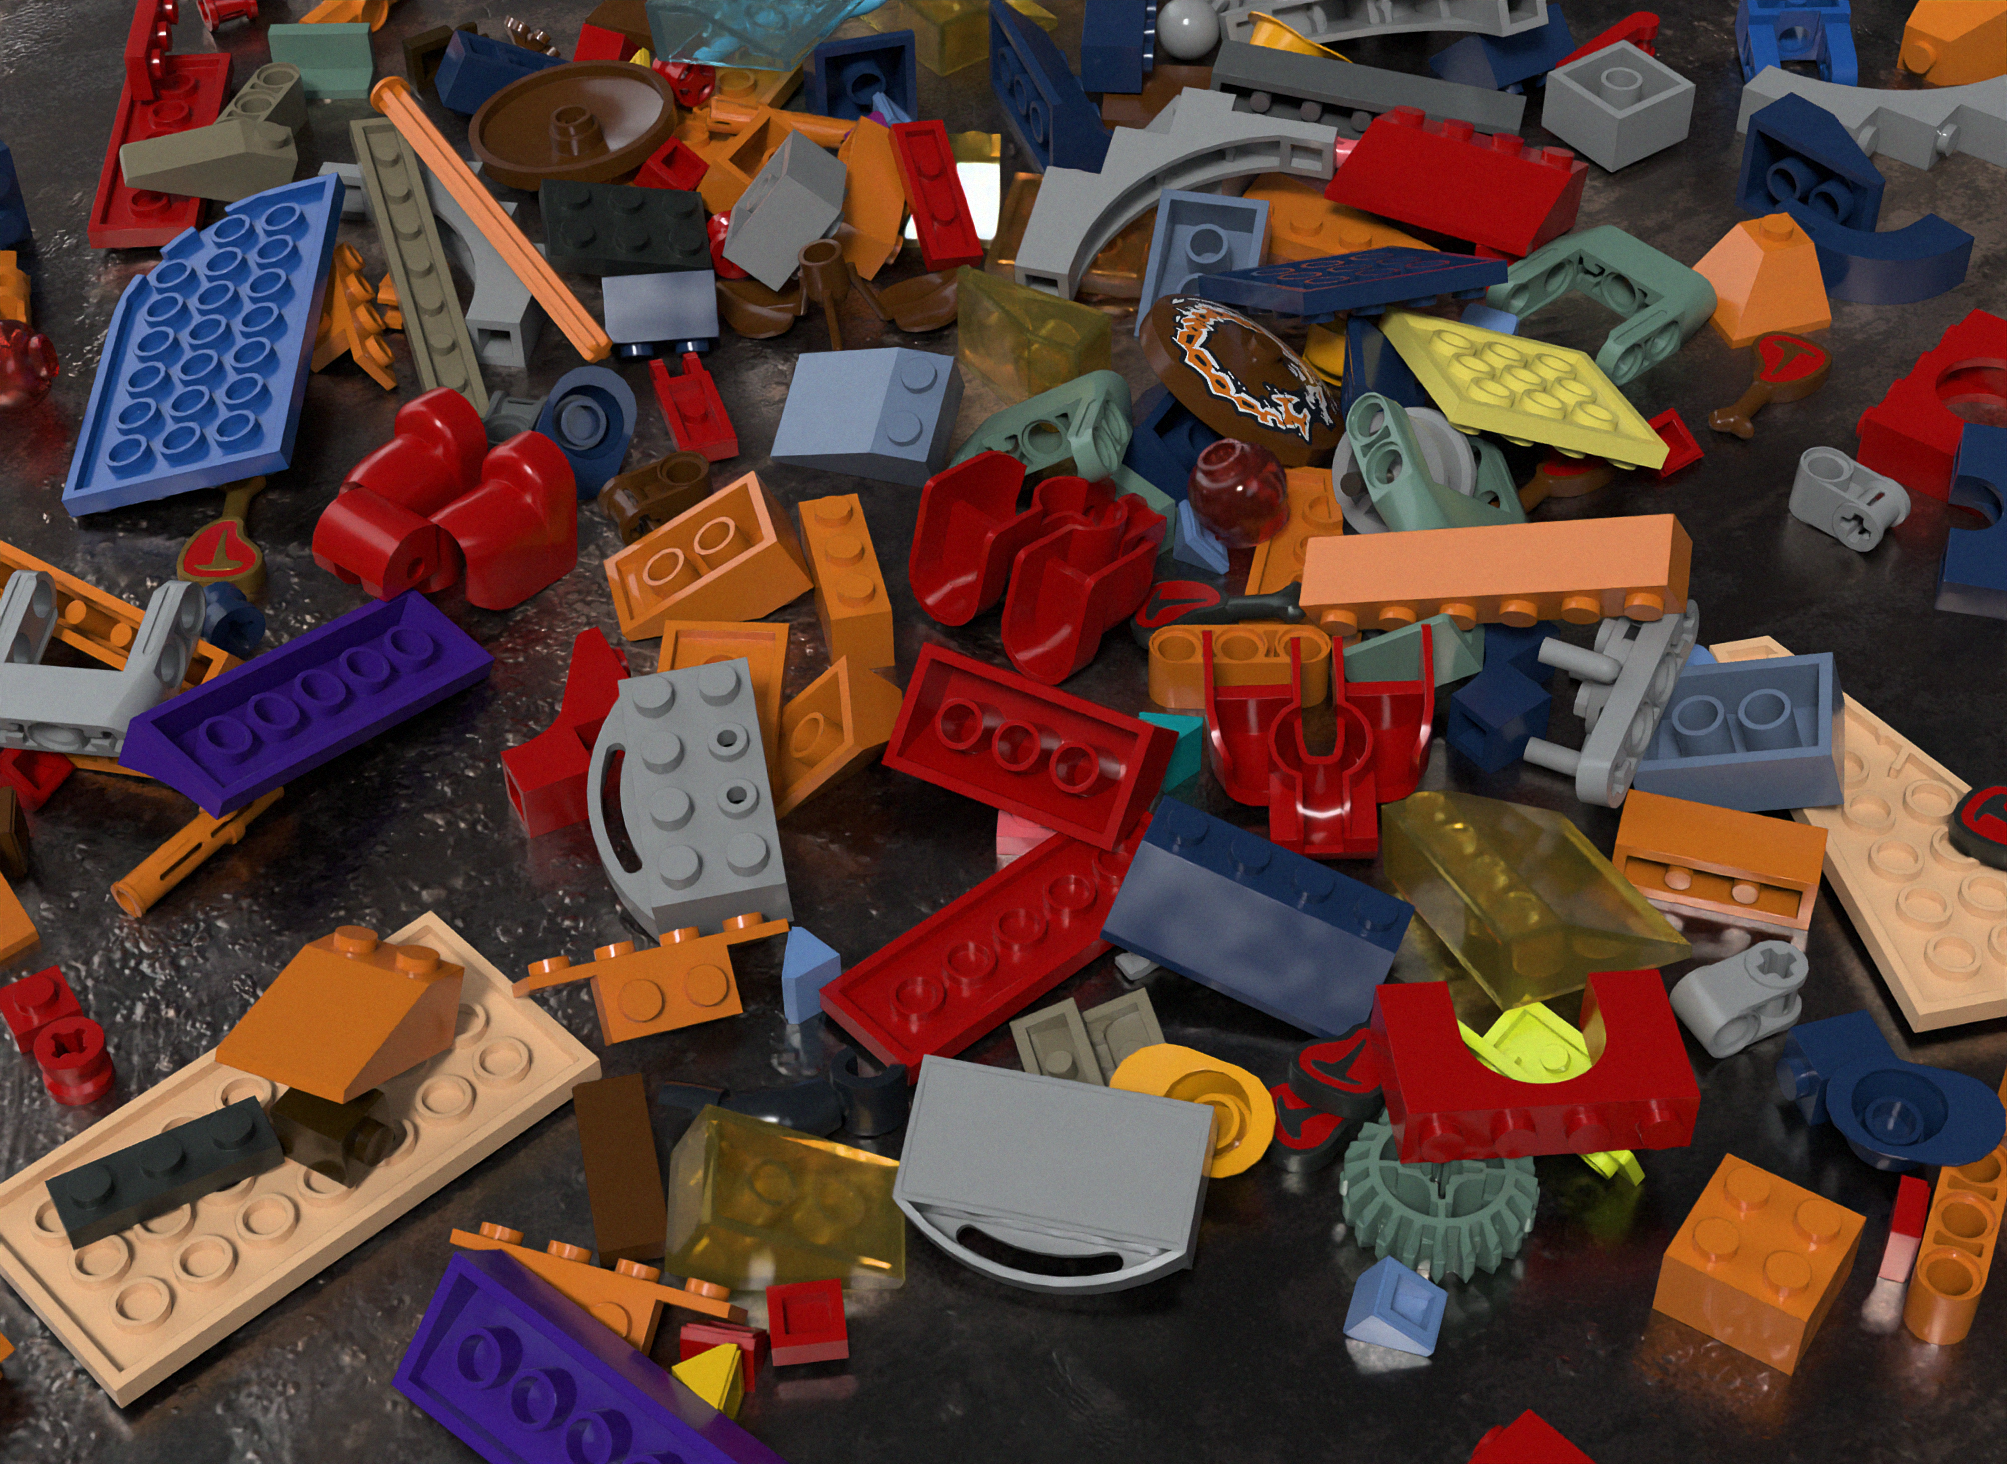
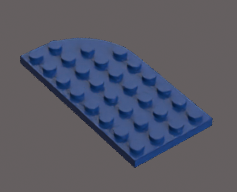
[61,172,346,518]

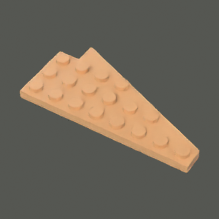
[1709,636,2007,1033]

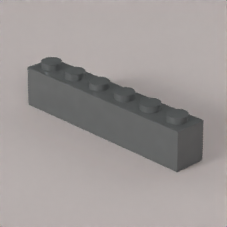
[1210,39,1527,140]

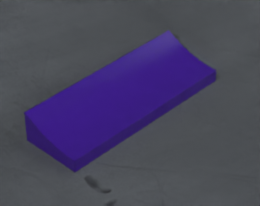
[117,587,495,820]
[391,1249,790,1464]

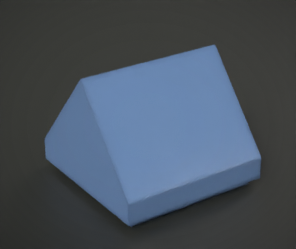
[782,927,841,1024]

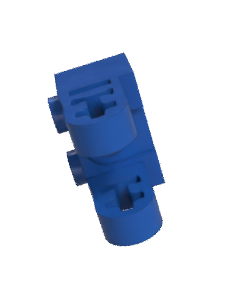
[1734,0,1858,87]

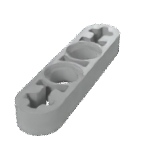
[1575,599,1699,808]

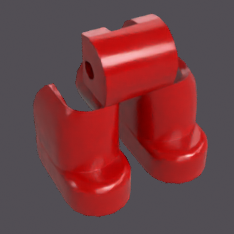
[312,386,578,611]
[909,450,1167,685]
[1202,624,1434,860]

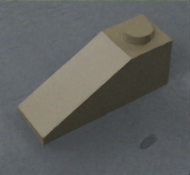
[119,119,298,202]

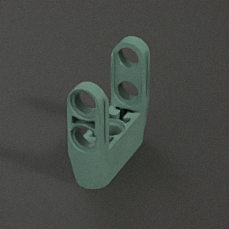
[1486,224,1717,387]
[948,369,1133,483]
[1346,392,1530,532]

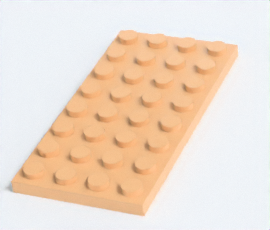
[0,910,602,1409]

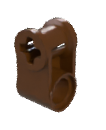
[597,451,714,546]

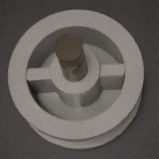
[1332,407,1477,534]

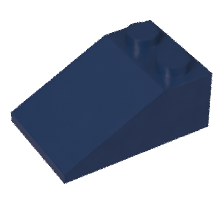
[1734,92,1886,232]

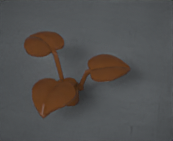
[717,239,972,351]

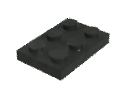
[539,179,713,276]

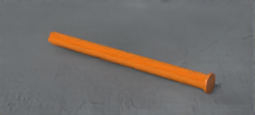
[370,76,613,364]

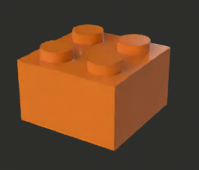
[1652,1153,1867,1376]

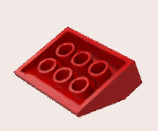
[1323,105,1589,257]

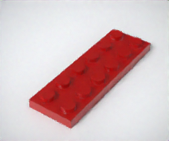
[87,53,235,250]
[819,810,1154,1086]

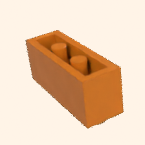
[820,115,910,281]
[798,493,895,670]
[1607,789,1829,931]

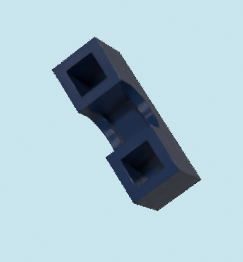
[1934,422,2007,620]

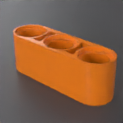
[1147,624,1331,709]
[1903,1143,2007,1346]

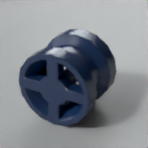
[200,581,266,658]

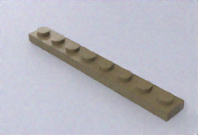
[349,117,489,421]

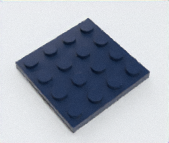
[1198,246,1508,324]

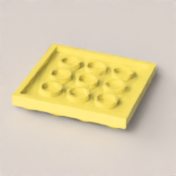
[1378,305,1670,470]

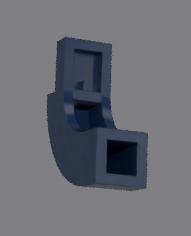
[1774,197,1975,305]

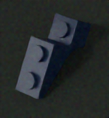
[1446,620,1561,775]

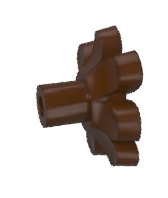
[503,16,561,58]

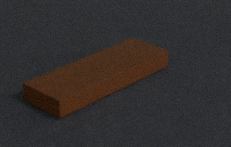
[572,1072,674,1268]

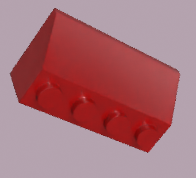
[881,641,1180,852]

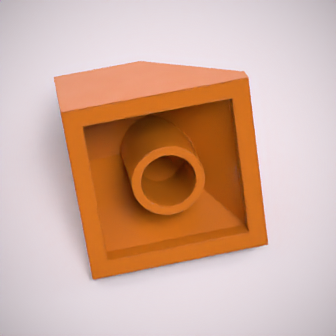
[1896,0,2007,86]
[1691,212,1832,349]
[772,654,903,821]

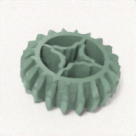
[1339,1108,1540,1285]

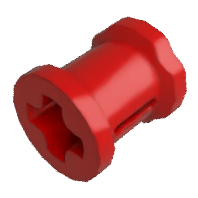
[196,0,258,32]

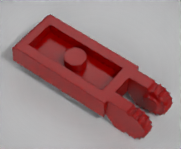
[648,352,739,463]

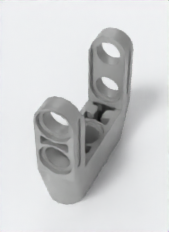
[0,569,207,757]

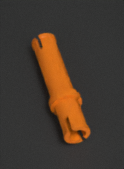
[706,98,857,150]
[110,786,284,918]

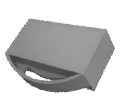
[587,657,794,943]
[892,1054,1219,1295]

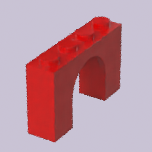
[1855,308,2007,519]
[1369,969,1701,1164]

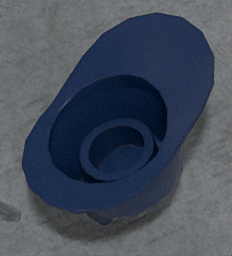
[535,365,637,501]
[1825,1055,2006,1172]

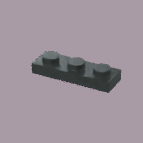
[45,1095,285,1251]

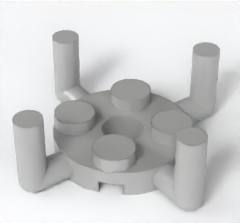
[1523,616,1644,777]

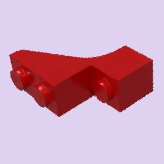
[500,626,631,839]

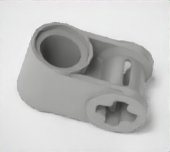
[1789,446,1911,551]
[1669,940,1809,1058]

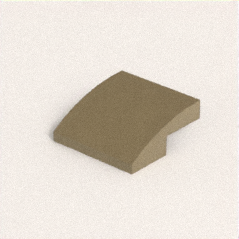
[1009,987,1167,1087]

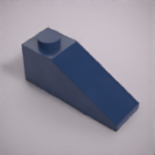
[434,29,572,117]

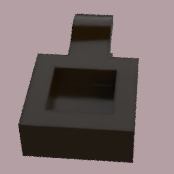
[402,22,489,92]

